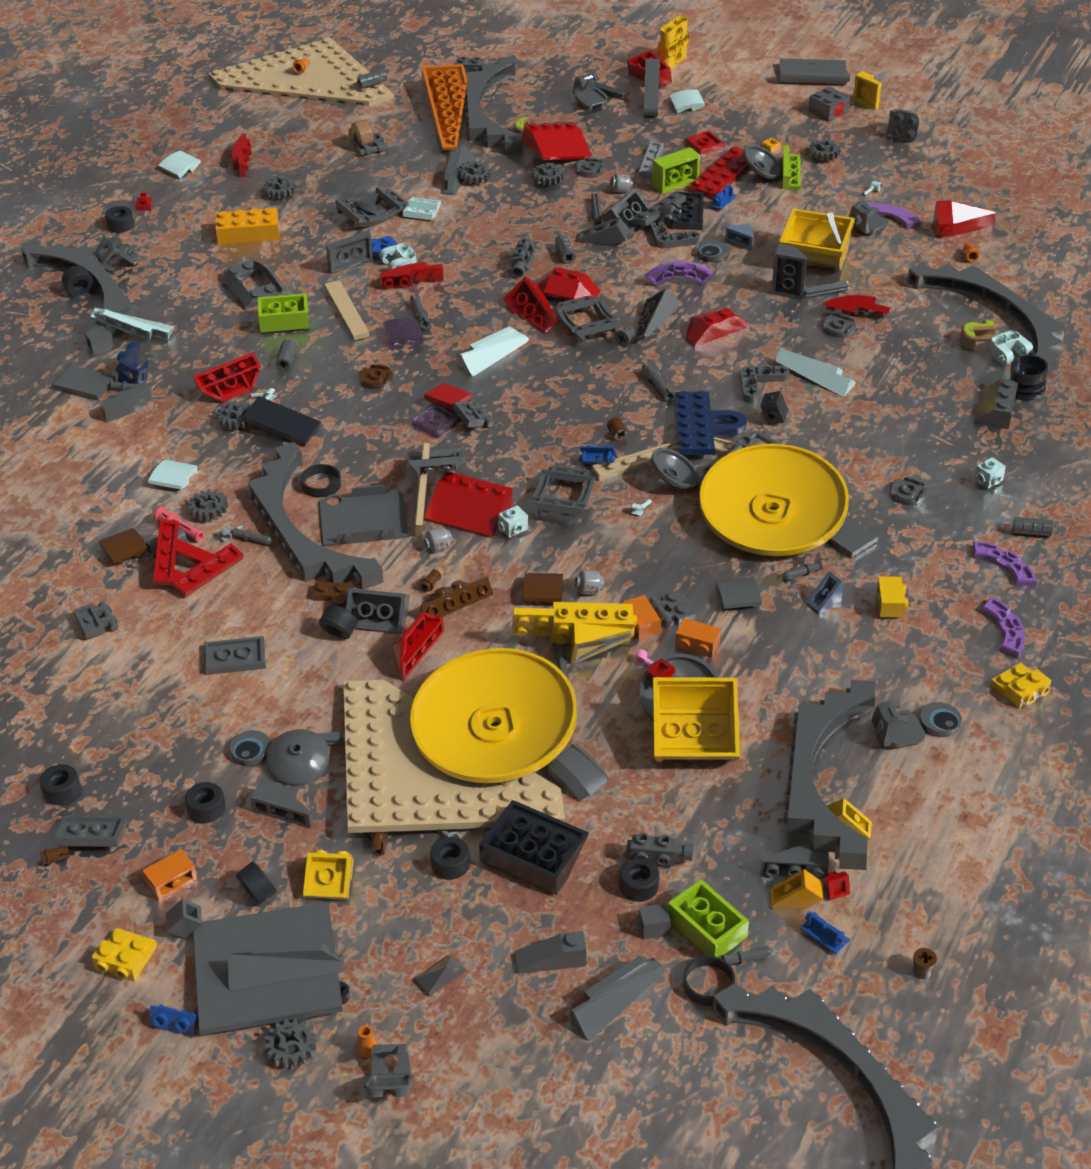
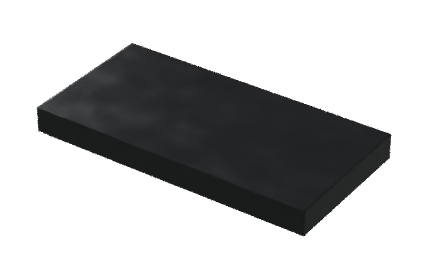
[672,192,704,230]
[242,396,321,446]

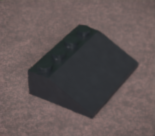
[479,800,589,895]

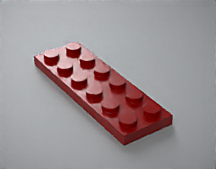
[688,147,749,199]

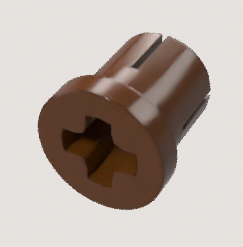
[607,416,628,440]
[913,948,937,979]

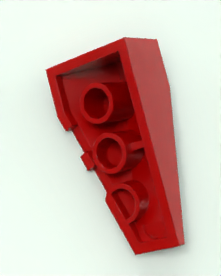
[932,200,996,238]
[503,277,557,332]

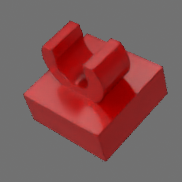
[135,192,153,211]
[646,658,676,679]
[825,871,850,900]

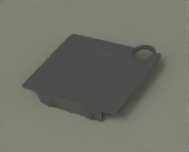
[320,484,409,546]

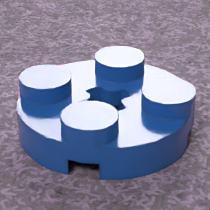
[371,236,398,260]

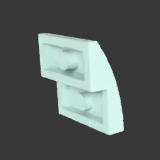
[669,90,706,113]
[158,151,201,179]
[403,197,441,220]
[148,460,197,490]

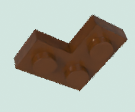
[313,582,354,610]

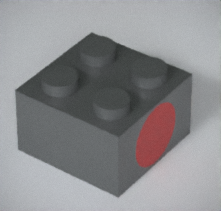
[808,86,850,122]

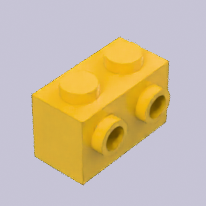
[876,576,908,617]

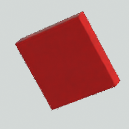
[685,131,725,156]
[424,383,472,410]

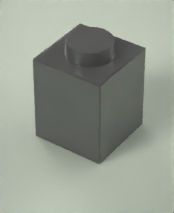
[166,899,202,939]
[635,903,671,939]

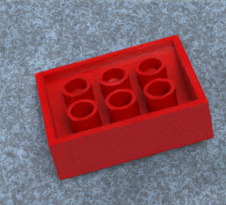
[521,122,592,160]
[424,471,513,538]

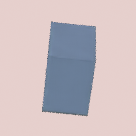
[725,224,754,250]
[806,571,844,613]

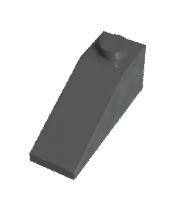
[577,217,629,245]
[250,779,313,829]
[515,931,586,974]

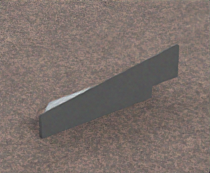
[443,144,476,195]

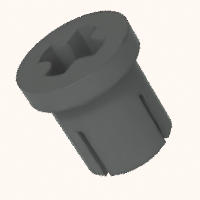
[615,326,635,346]

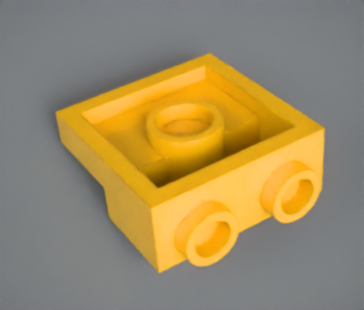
[853,71,882,110]
[991,663,1051,709]
[303,850,354,900]
[91,928,158,981]

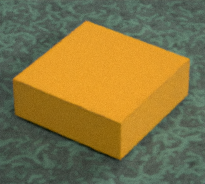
[761,138,782,152]

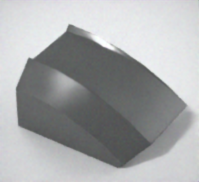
[548,744,609,801]

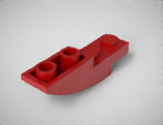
[232,133,252,177]
[380,262,444,289]
[823,295,891,316]

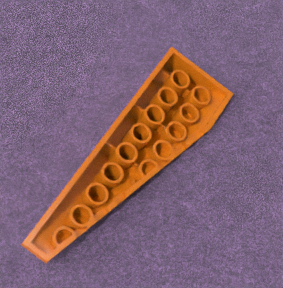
[422,64,467,150]

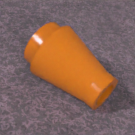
[293,58,310,73]
[963,243,980,262]
[355,1025,379,1059]

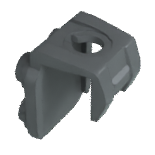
[573,72,607,110]
[886,109,919,142]
[849,200,889,236]
[95,236,140,271]
[871,700,925,749]
[363,1044,415,1098]

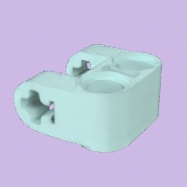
[379,243,417,270]
[989,331,1034,365]

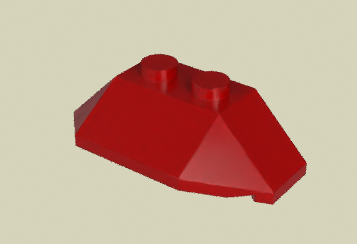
[537,267,601,300]
[686,308,749,347]
[193,352,261,403]
[392,612,444,681]

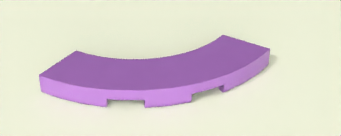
[867,203,922,228]
[645,261,713,286]
[972,541,1037,586]
[981,597,1025,658]

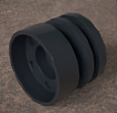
[1010,355,1048,400]

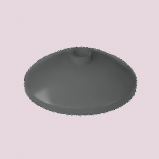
[744,145,783,179]
[651,448,699,489]
[267,729,330,786]

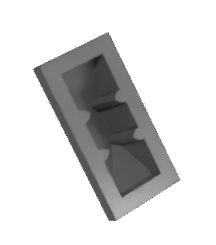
[415,954,466,996]

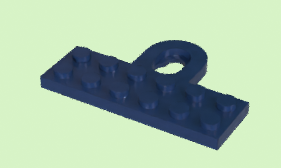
[674,391,747,455]

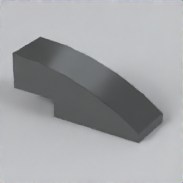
[101,384,153,422]

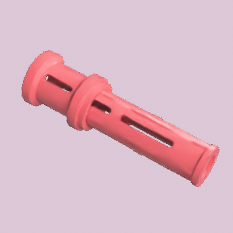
[154,506,204,542]

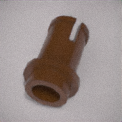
[419,569,442,592]
[370,832,388,856]
[40,846,70,865]

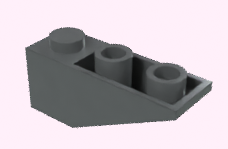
[760,843,829,879]

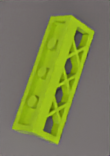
[782,145,801,190]

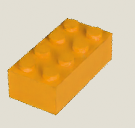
[216,207,280,245]

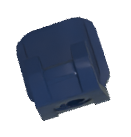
[116,341,149,384]

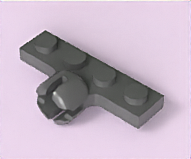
[634,192,686,226]

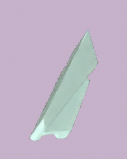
[90,308,174,342]
[460,326,529,376]
[776,348,856,397]

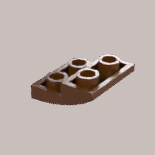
[99,528,149,564]
[523,573,563,604]

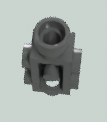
[453,57,495,73]
[511,238,535,278]
[626,832,694,866]

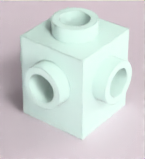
[975,457,1006,488]
[498,505,528,538]

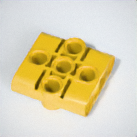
[657,16,690,68]

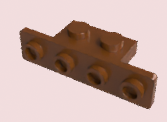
[420,577,493,617]

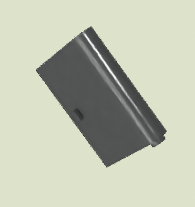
[780,58,850,85]

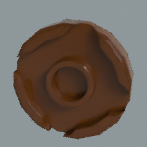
[359,364,393,389]

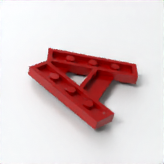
[153,520,244,597]

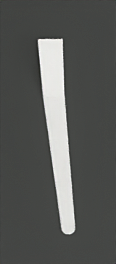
[827,213,841,244]

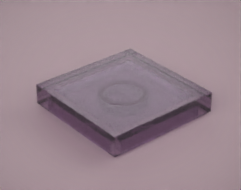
[412,404,461,439]

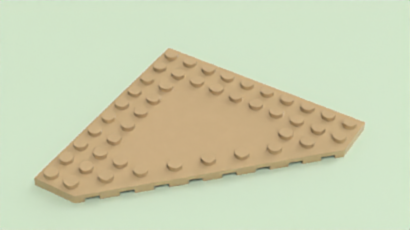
[208,38,394,106]
[344,680,565,833]

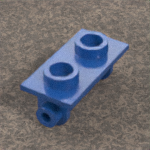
[708,185,737,210]
[579,445,618,464]
[800,911,850,954]
[150,1004,199,1036]

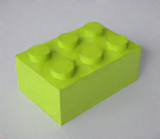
[652,147,700,194]
[258,293,310,333]
[668,879,749,958]

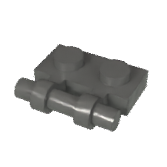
[352,132,388,156]
[453,401,494,428]
[649,590,696,627]
[73,601,118,639]

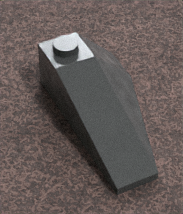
[634,288,680,343]

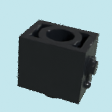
[760,391,788,425]

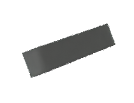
[644,59,660,116]

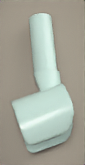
[863,181,881,196]
[251,388,276,401]
[631,499,652,516]

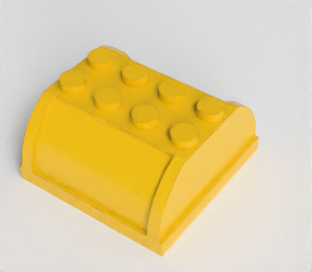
[779,209,855,270]
[653,677,740,762]

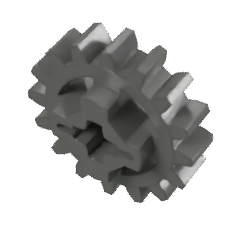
[809,139,841,161]
[459,160,491,185]
[532,163,564,186]
[264,176,297,199]
[217,400,251,430]
[188,489,229,522]
[264,1018,317,1069]

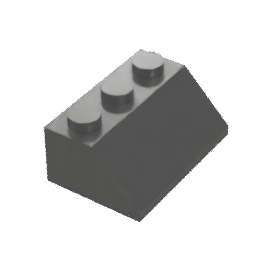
[600,188,649,235]
[771,243,807,300]
[974,379,1018,429]
[346,588,410,633]

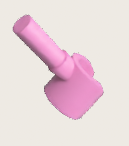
[635,649,654,666]

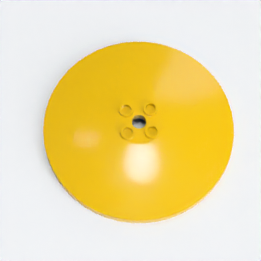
[700,444,849,556]
[410,648,577,783]

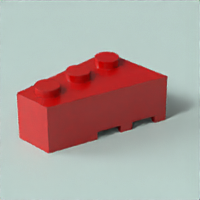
[627,50,672,87]

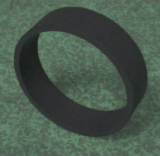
[301,464,341,498]
[683,955,735,1006]

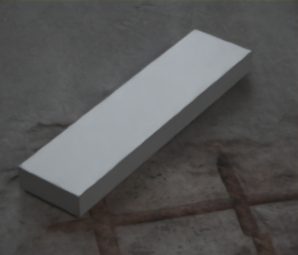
[638,141,664,178]

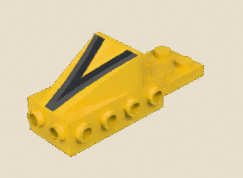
[511,602,637,664]

